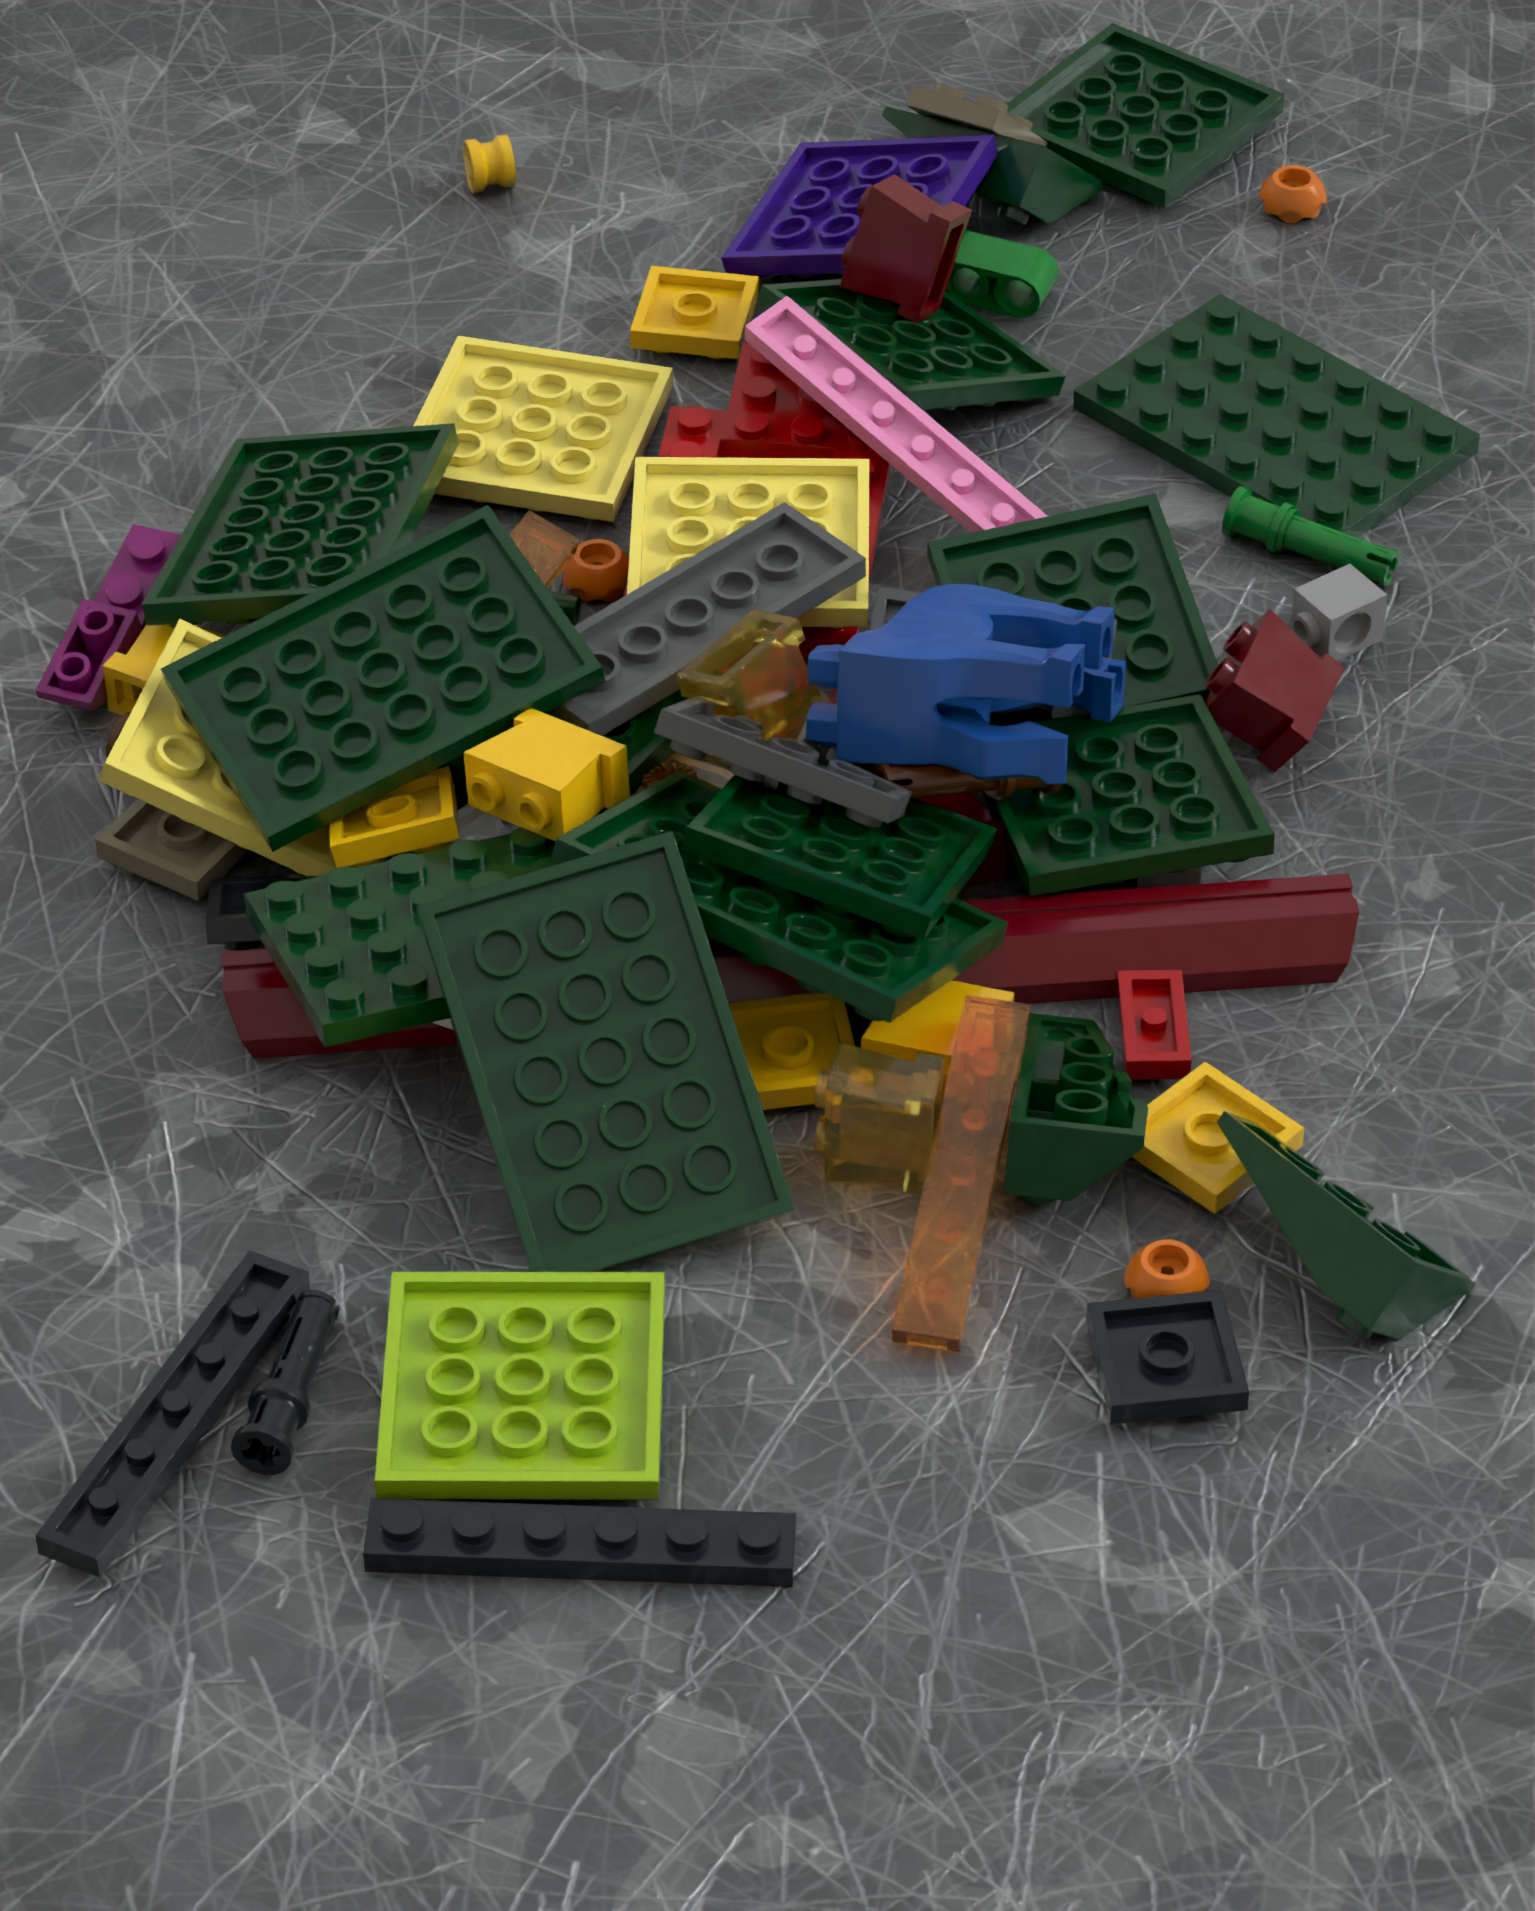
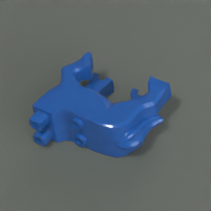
[806,584,1126,784]

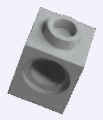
[1290,564,1387,661]

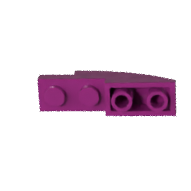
[35,524,181,711]

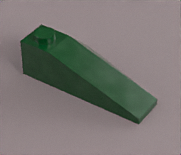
[882,106,1103,226]
[1003,1013,1148,1204]
[1217,1111,1476,1339]

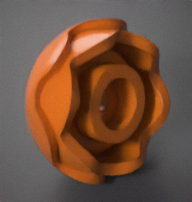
[1259,165,1327,224]
[562,539,629,602]
[1124,1239,1210,1299]

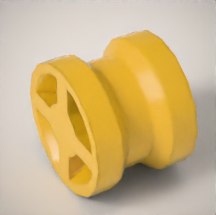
[463,134,516,193]

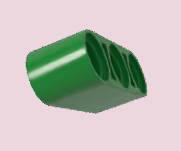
[945,230,1059,318]

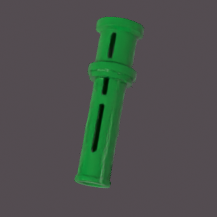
[1221,486,1400,587]

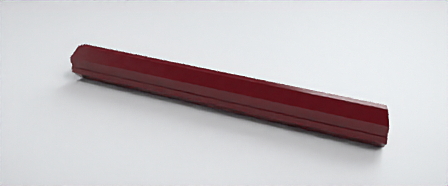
[222,874,1359,1059]

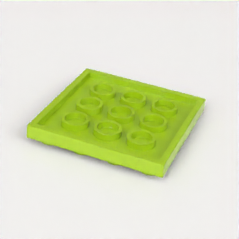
[375,1272,665,1500]

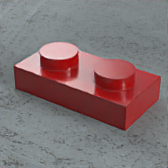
[1116,970,1192,1080]

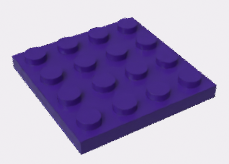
[721,135,998,279]

